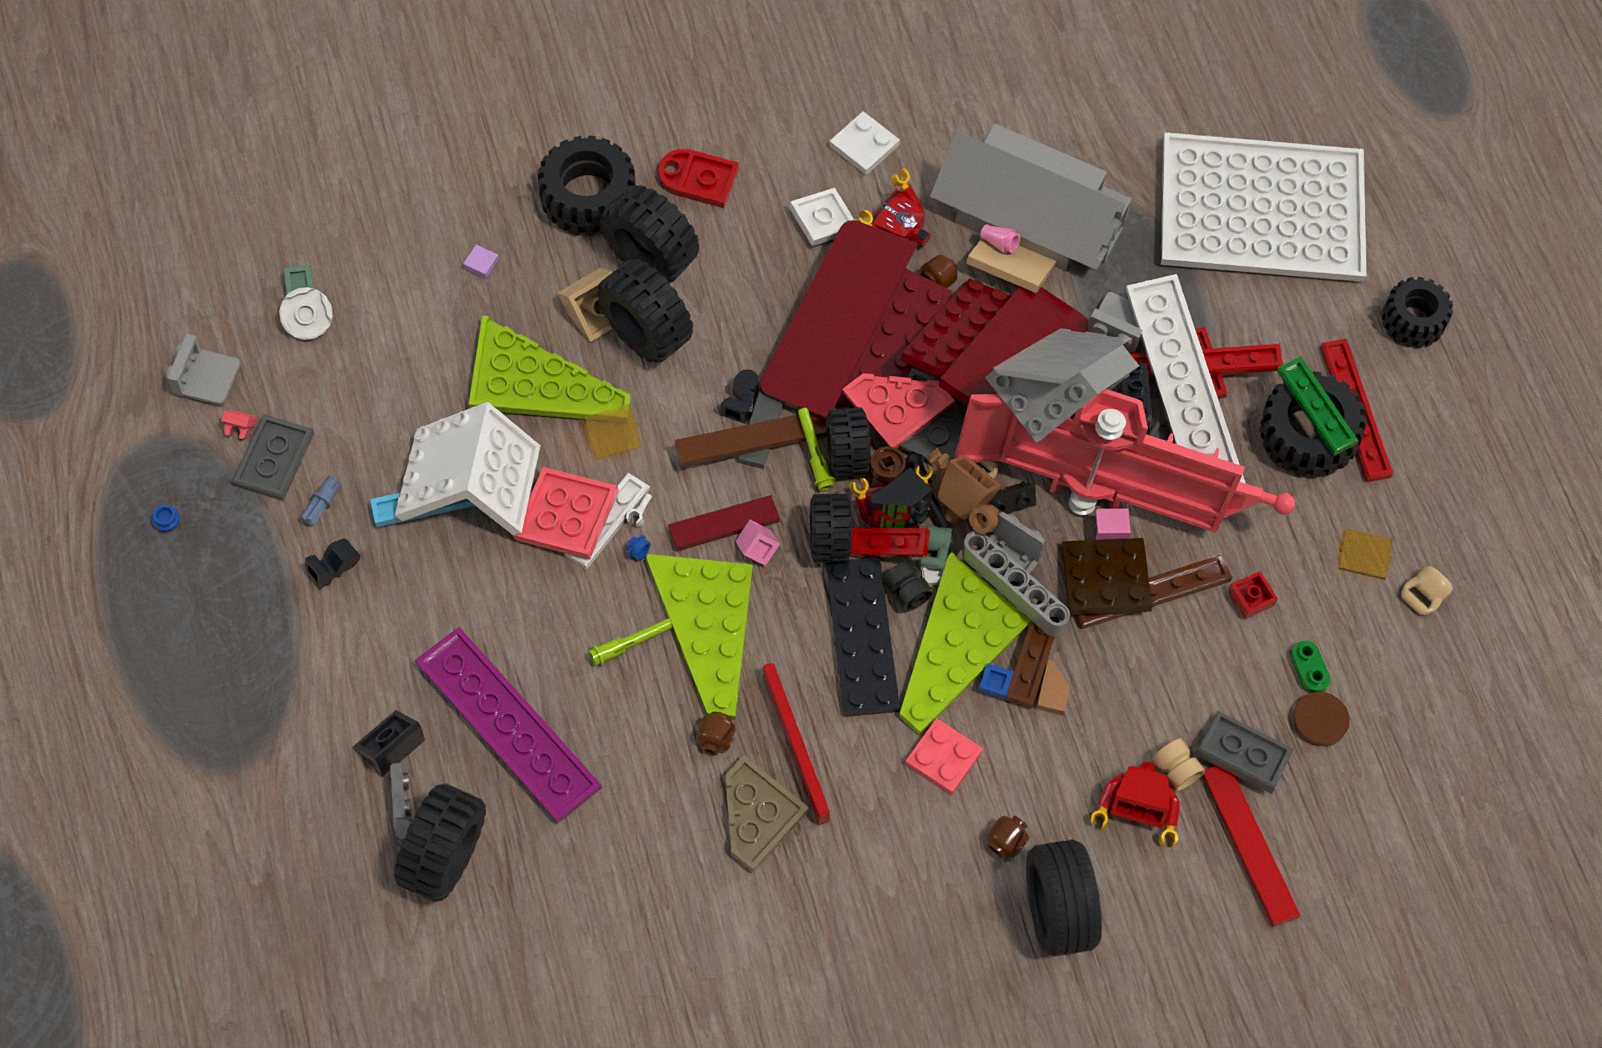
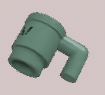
[919,525,953,569]

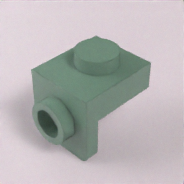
[284,265,314,296]

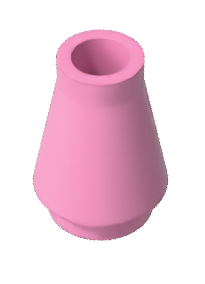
[980,224,1020,253]

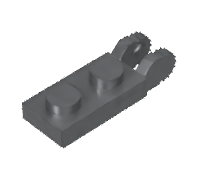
[390,763,411,848]

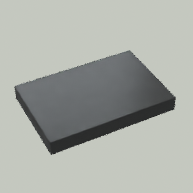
[232,414,315,501]
[1195,711,1294,794]

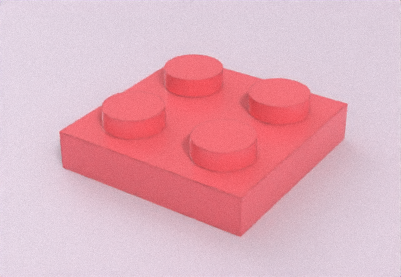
[905,718,983,796]

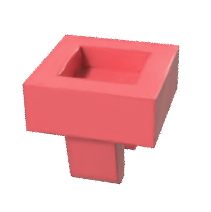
[222,410,258,439]

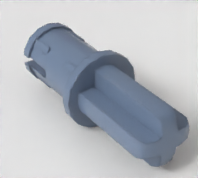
[301,476,342,526]

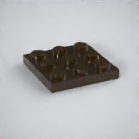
[1062,538,1152,615]

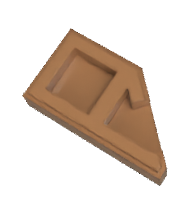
[1037,659,1070,715]

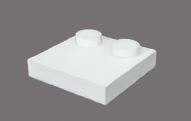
[829,111,900,175]
[789,188,854,246]

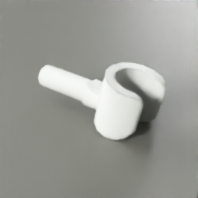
[626,494,652,527]

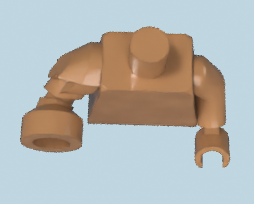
[928,448,1002,534]

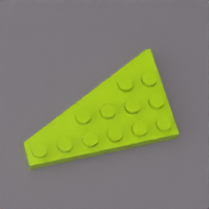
[469,315,631,423]
[899,552,1031,735]
[647,554,753,720]

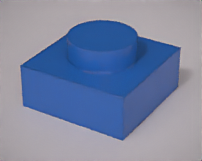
[978,663,1014,700]

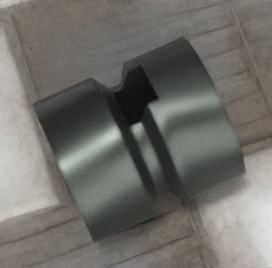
[883,560,934,612]

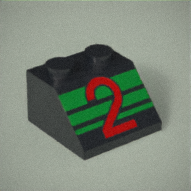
[866,467,933,528]

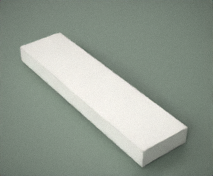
[564,473,650,570]

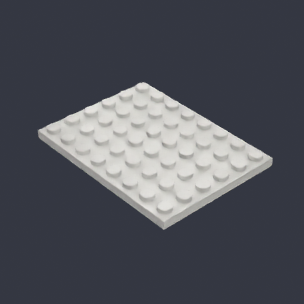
[1161,133,1366,282]

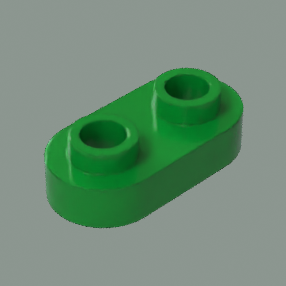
[1290,641,1330,693]

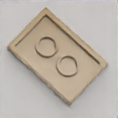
[966,239,1056,293]

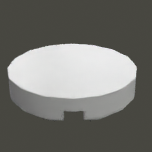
[279,287,333,340]

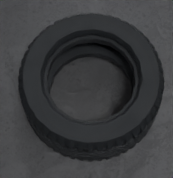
[1026,839,1102,956]

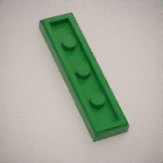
[1277,356,1358,456]

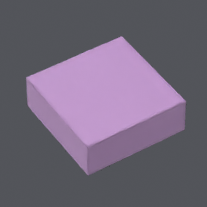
[463,245,499,279]

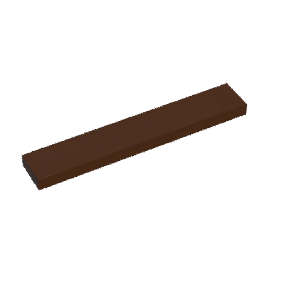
[675,414,827,467]
[1075,554,1233,630]

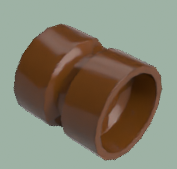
[869,446,906,488]

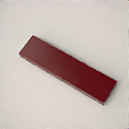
[668,495,780,552]

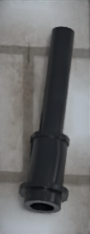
[905,453,950,528]

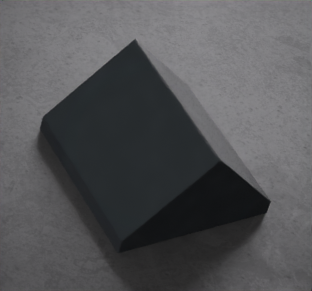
[353,710,425,777]

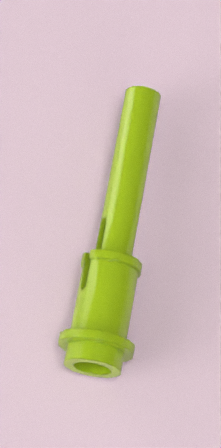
[798,408,835,491]
[588,618,673,666]

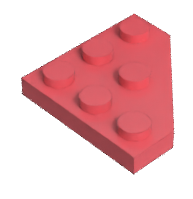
[842,373,955,448]

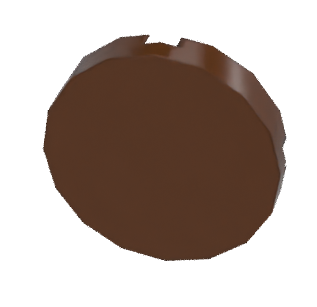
[1293,692,1350,746]

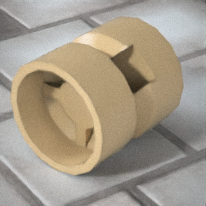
[1152,738,1205,792]

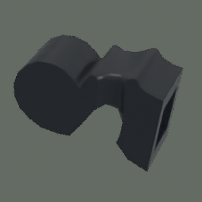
[720,369,759,424]
[305,538,361,589]

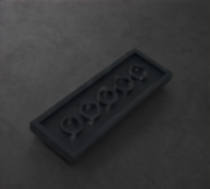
[825,557,900,717]

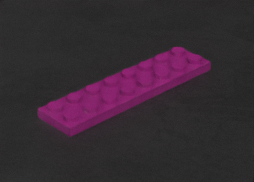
[415,627,602,824]

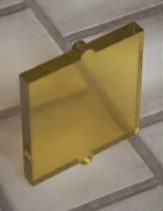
[585,404,642,459]
[1339,528,1393,580]

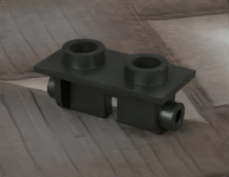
[988,481,1036,514]

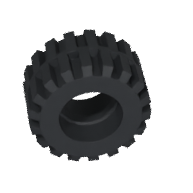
[1381,277,1453,348]
[826,407,871,477]
[810,493,851,563]

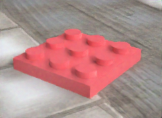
[513,467,619,560]

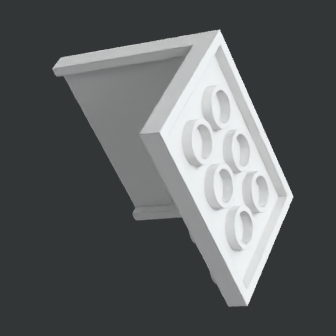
[395,402,540,535]

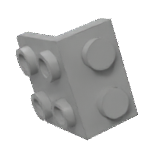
[1087,292,1143,353]
[166,334,241,405]
[980,512,1046,586]

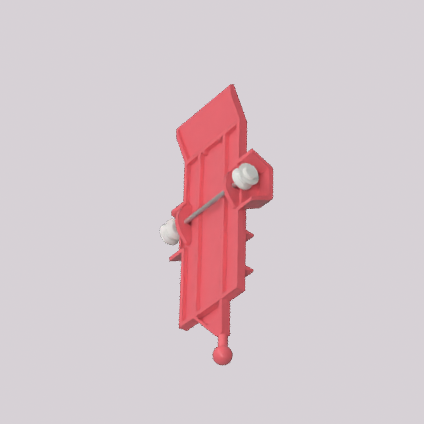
[955,389,1295,533]

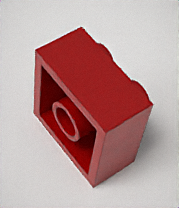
[1228,571,1278,619]

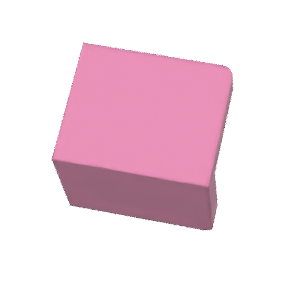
[1094,508,1131,540]
[736,520,780,566]

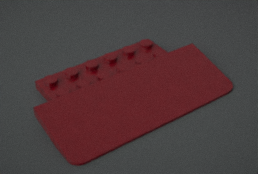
[760,220,952,421]
[900,278,1089,406]

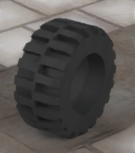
[538,135,636,235]
[600,185,699,283]
[597,260,693,362]
[1260,371,1366,477]
[394,783,486,902]

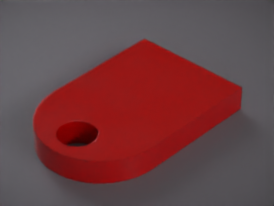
[658,149,739,208]

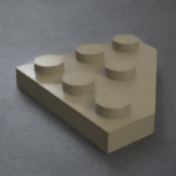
[725,755,809,873]

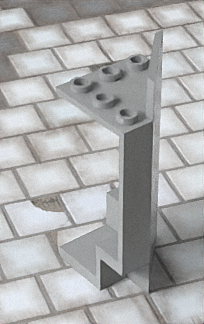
[930,124,1131,272]
[985,328,1139,443]

